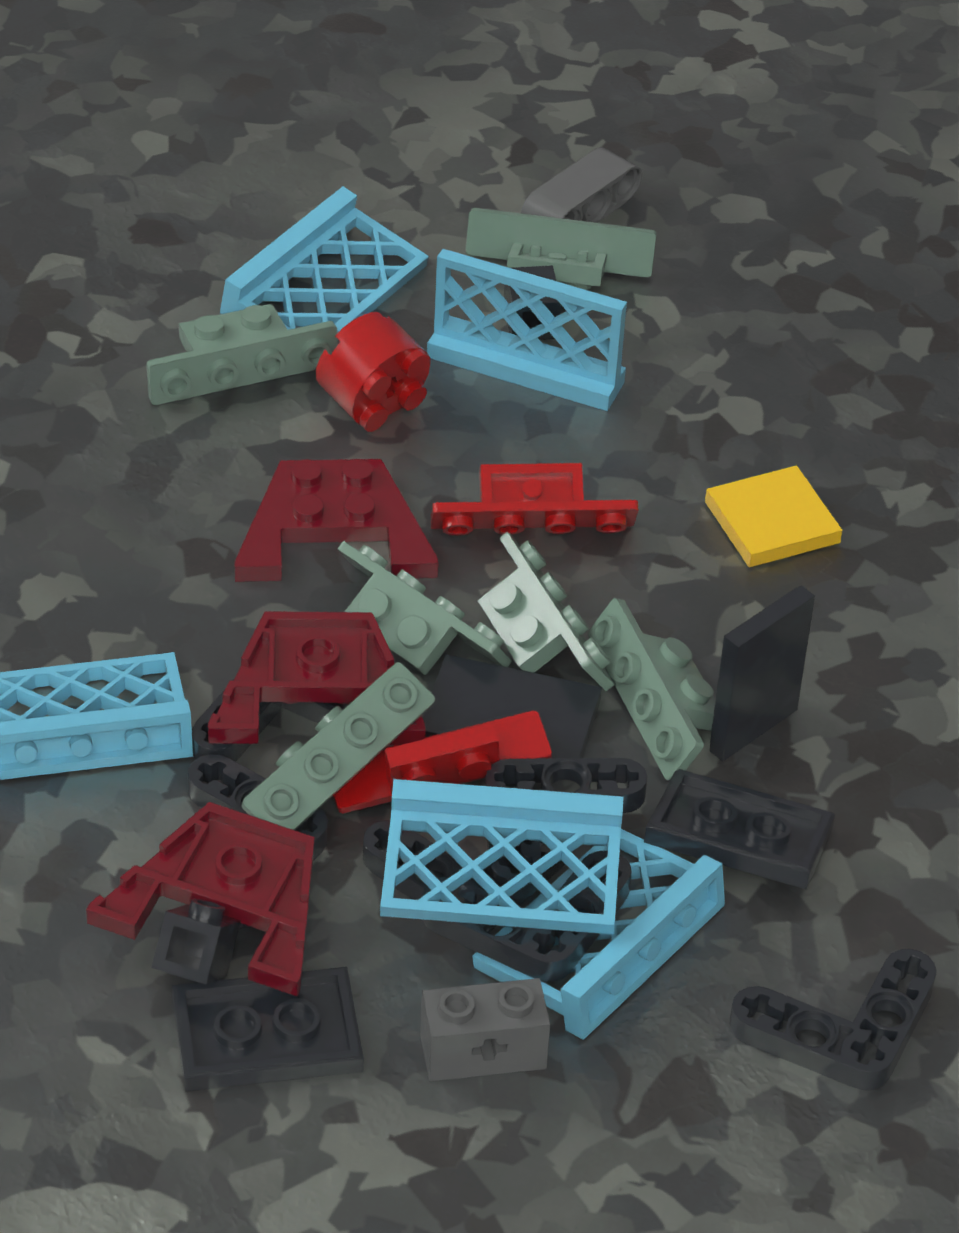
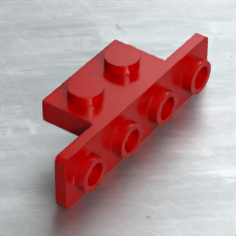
[431,463,639,535]
[333,710,552,814]

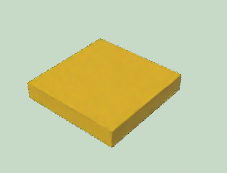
[705,465,842,568]

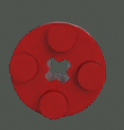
[316,312,431,432]

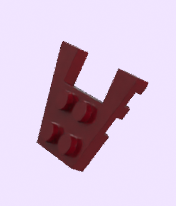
[235,459,438,582]
[208,611,425,745]
[86,802,314,996]

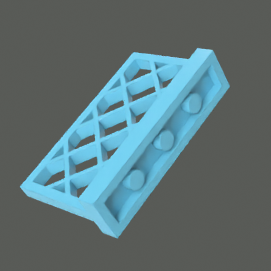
[220,186,429,333]
[427,249,627,411]
[0,652,193,780]
[380,779,624,935]
[472,829,725,1040]

